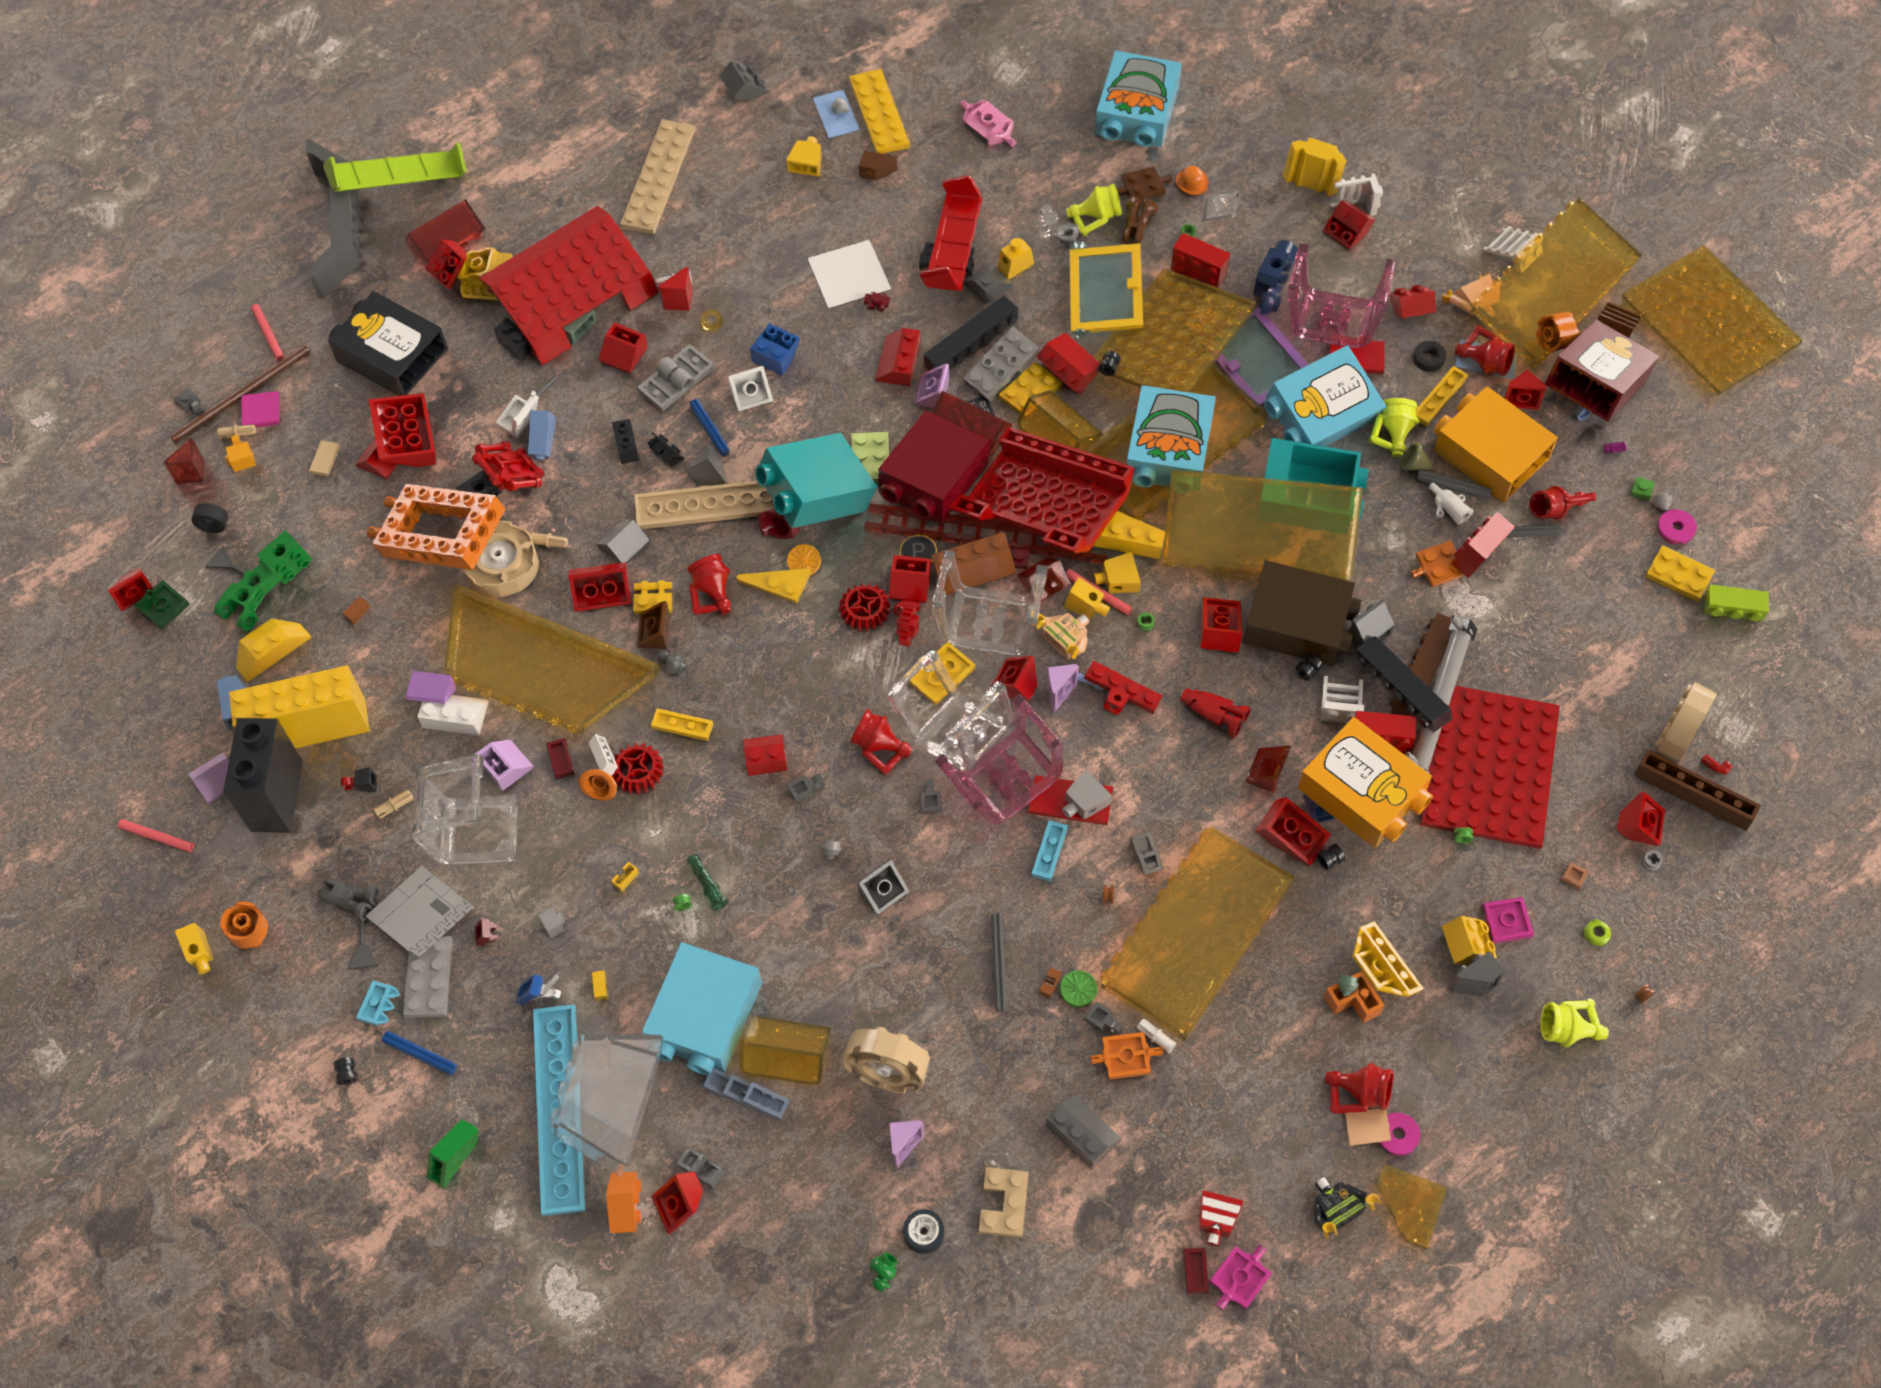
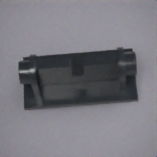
[648,432,684,466]

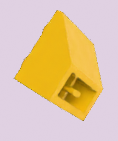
[1441,916,1497,966]

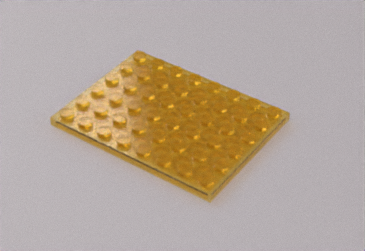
[1621,245,1803,395]
[1093,269,1257,393]

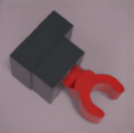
[341,767,377,793]

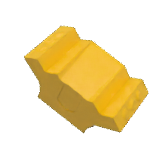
[1282,137,1346,197]
[458,247,513,301]

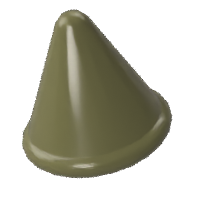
[1400,442,1433,471]

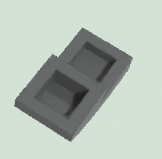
[1130,832,1164,875]
[676,1146,726,1189]

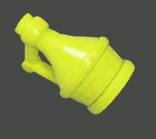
[1066,184,1122,236]
[1368,398,1419,457]
[1540,999,1609,1047]

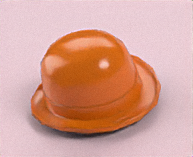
[1175,166,1209,195]
[578,769,617,801]

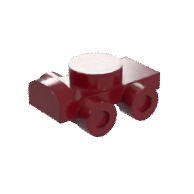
[864,292,891,312]

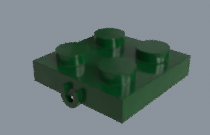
[134,580,190,630]

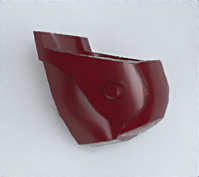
[758,508,801,539]

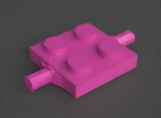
[1210,1245,1272,1311]

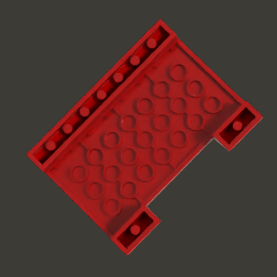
[479,205,659,366]
[949,427,1134,553]

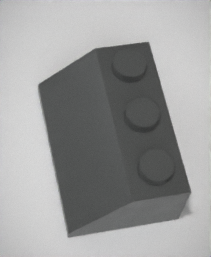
[1046,1095,1122,1169]

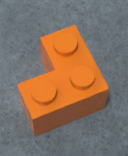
[1324,971,1385,1023]
[606,1171,642,1233]

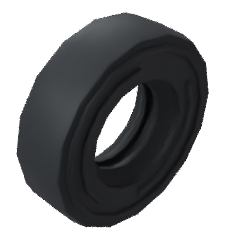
[1413,341,1446,372]

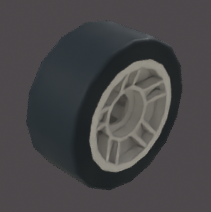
[903,1209,945,1254]

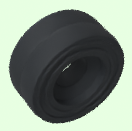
[191,503,228,533]

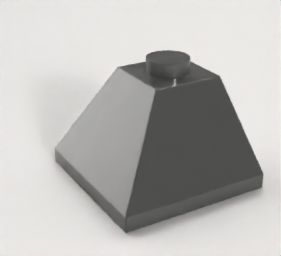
[963,263,1013,304]

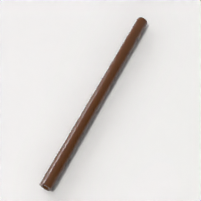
[169,345,310,443]

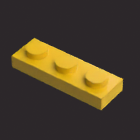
[651,708,714,741]

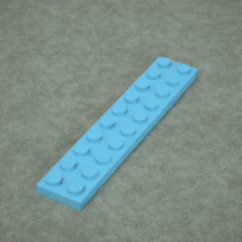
[533,1004,586,1216]

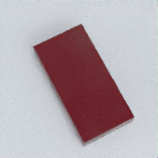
[546,738,575,780]
[1183,1248,1209,1294]

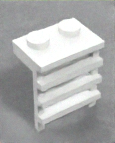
[1330,174,1383,216]
[1483,226,1542,274]
[496,391,539,439]
[1320,676,1364,723]

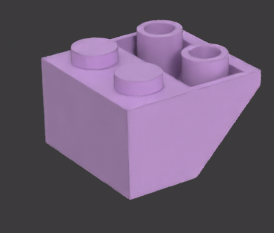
[475,740,534,791]

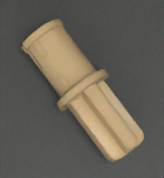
[217,424,256,439]
[531,532,568,548]
[374,790,414,819]

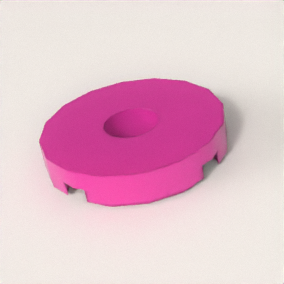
[1657,509,1697,544]
[1379,1113,1421,1156]

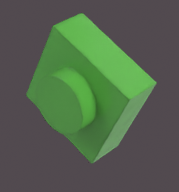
[1631,477,1655,501]

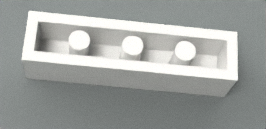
[589,734,618,776]

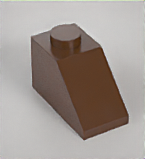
[859,150,898,180]

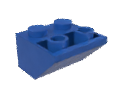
[750,323,800,376]

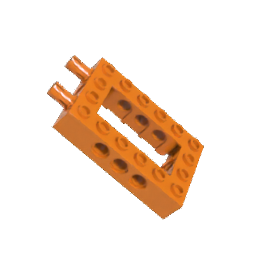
[367,484,505,570]

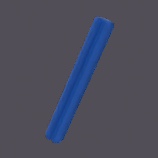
[689,399,730,456]
[382,1031,457,1075]

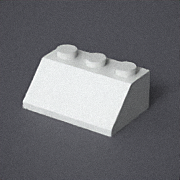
[417,695,489,736]

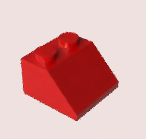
[744,734,788,776]

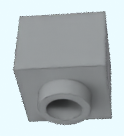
[538,907,565,939]

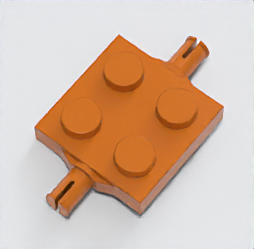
[1410,540,1465,587]
[1090,1032,1163,1080]

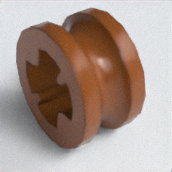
[1103,885,1114,904]
[1634,983,1655,1003]

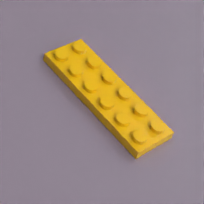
[849,69,910,154]

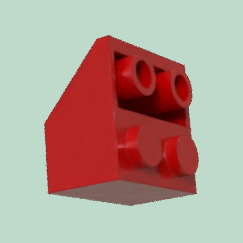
[1322,200,1376,249]
[425,239,466,289]
[1388,285,1436,319]
[599,322,648,374]
[889,555,932,603]

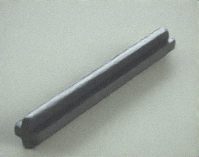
[991,913,1007,1012]

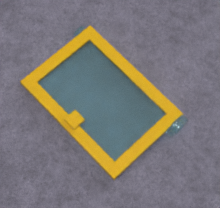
[1070,241,1143,338]

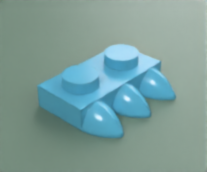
[356,980,400,1026]

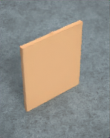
[1345,1108,1391,1146]

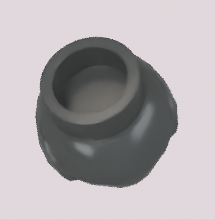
[658,651,688,677]

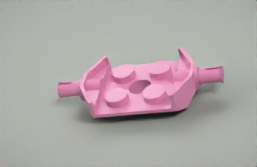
[959,100,1017,147]

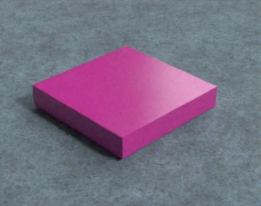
[242,391,280,427]
[1482,897,1534,944]

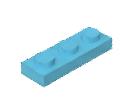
[1032,820,1068,882]

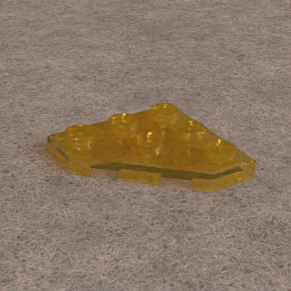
[1377,1164,1447,1250]

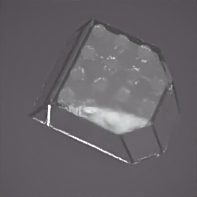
[551,1035,663,1177]

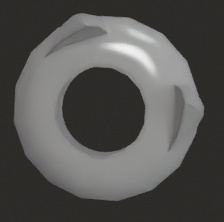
[1057,223,1079,242]

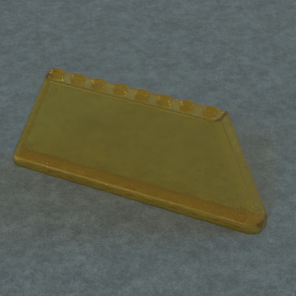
[444,584,660,734]

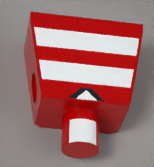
[1199,1190,1244,1247]

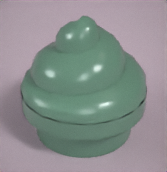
[1337,974,1359,996]

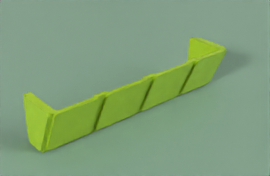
[323,143,467,192]

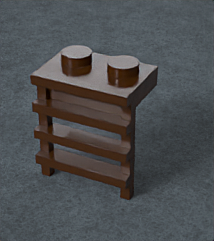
[1597,302,1642,339]

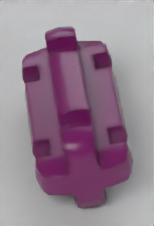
[1603,441,1627,454]

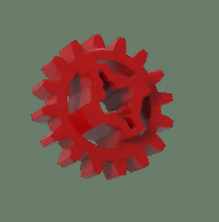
[896,604,920,647]

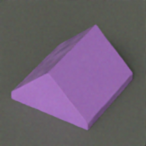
[406,671,456,704]

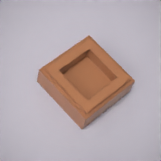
[1560,862,1589,890]

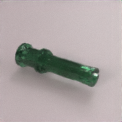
[687,854,729,911]

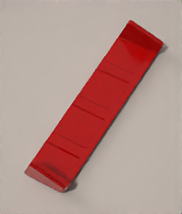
[920,175,982,291]

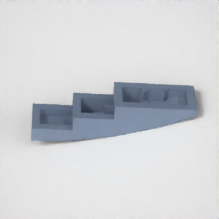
[702,1068,790,1120]

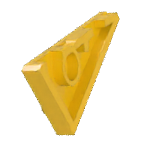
[736,568,812,603]

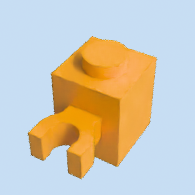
[225,435,256,472]

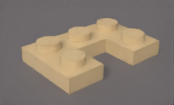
[979,1167,1029,1238]

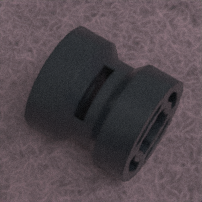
[1098,350,1121,376]
[1296,654,1323,681]
[1317,843,1345,871]
[333,1057,358,1085]

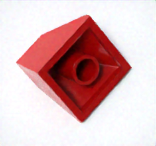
[108,567,153,611]
[990,655,1038,702]
[1617,792,1665,846]
[651,1171,703,1234]

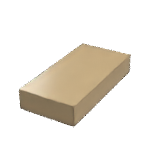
[309,440,340,477]

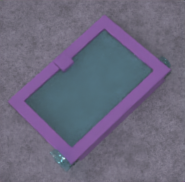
[1197,303,1309,410]

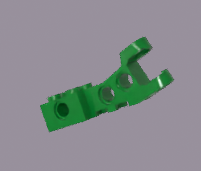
[214,530,313,631]

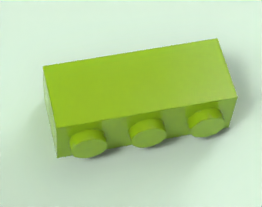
[1705,584,1769,621]

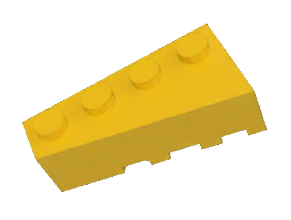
[1093,511,1165,559]

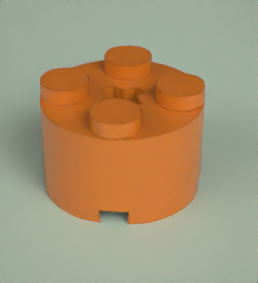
[1536,312,1580,352]
[220,901,268,949]

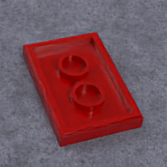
[1329,338,1385,375]

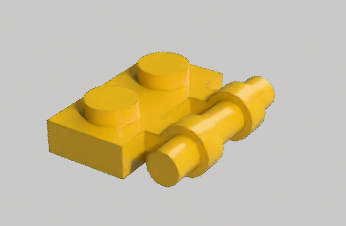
[633,580,673,614]

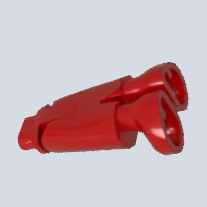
[1180,688,1251,739]

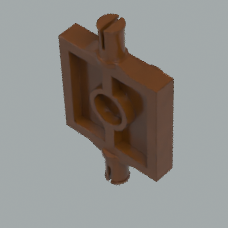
[1117,166,1172,201]

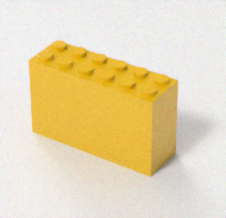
[229,665,370,748]

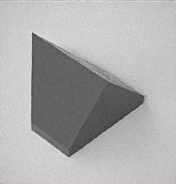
[685,445,728,485]

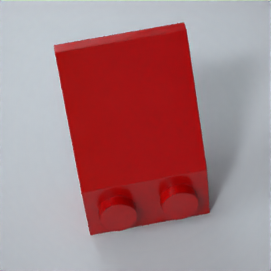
[1200,597,1242,652]
[1255,797,1331,866]

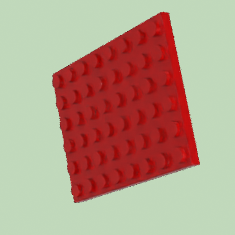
[1420,685,1560,849]

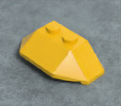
[236,618,311,682]
[1352,922,1424,997]

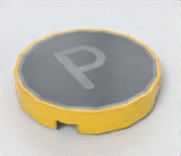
[900,535,937,564]

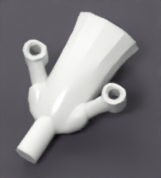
[1429,482,1474,525]

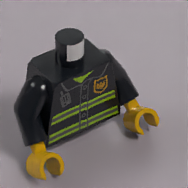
[1313,1177,1381,1239]

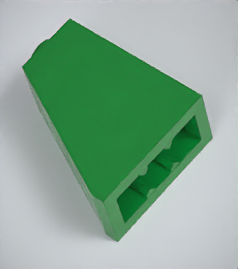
[427,1119,479,1189]

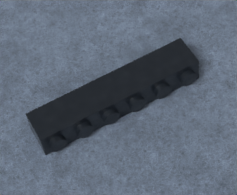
[923,295,1018,371]
[1356,636,1452,733]

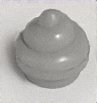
[831,97,849,114]
[1653,492,1672,512]
[821,840,842,861]

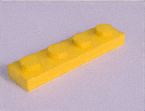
[1416,366,1469,427]

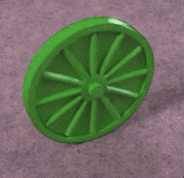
[1060,970,1098,1007]

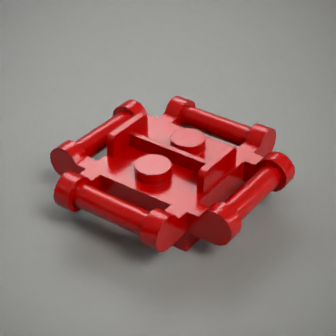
[472,441,545,492]

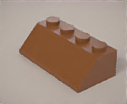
[931,532,1016,596]

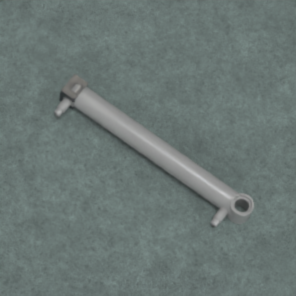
[1405,615,1478,773]

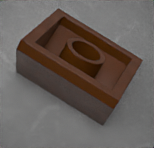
[637,601,670,649]

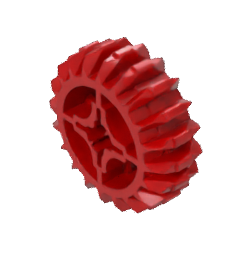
[839,582,890,632]
[612,742,664,795]

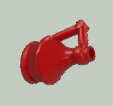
[1455,325,1515,376]
[1529,486,1596,520]
[687,553,732,616]
[849,709,913,775]
[1325,1063,1394,1115]

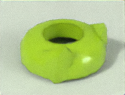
[1584,919,1611,946]

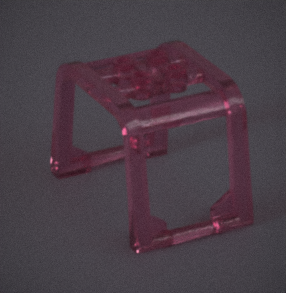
[1288,243,1397,348]
[935,694,1063,825]

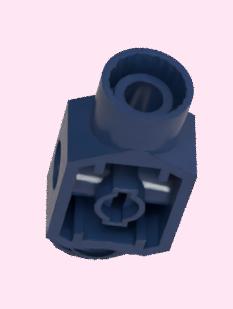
[1253,240,1298,315]

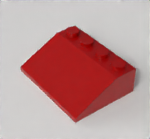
[369,393,436,467]

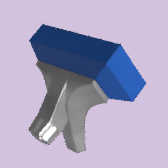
[515,974,561,1005]

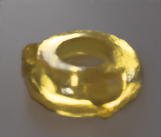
[700,309,723,332]

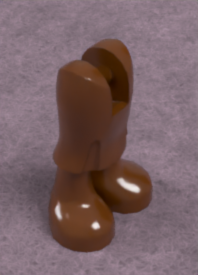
[1122,197,1158,244]

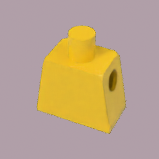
[786,136,822,177]
[997,238,1034,280]
[1094,552,1141,593]
[1064,577,1111,619]
[175,923,213,974]

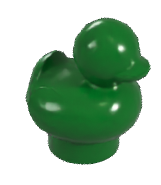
[869,1252,898,1291]

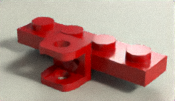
[1084,660,1163,715]

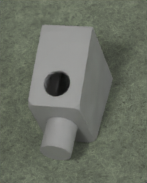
[1062,770,1112,819]

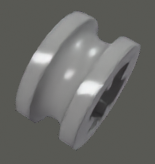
[1642,850,1663,871]

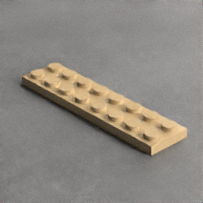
[620,119,695,234]
[635,481,774,529]

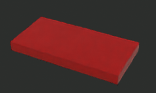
[1028,775,1113,825]

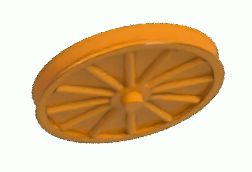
[787,544,821,576]

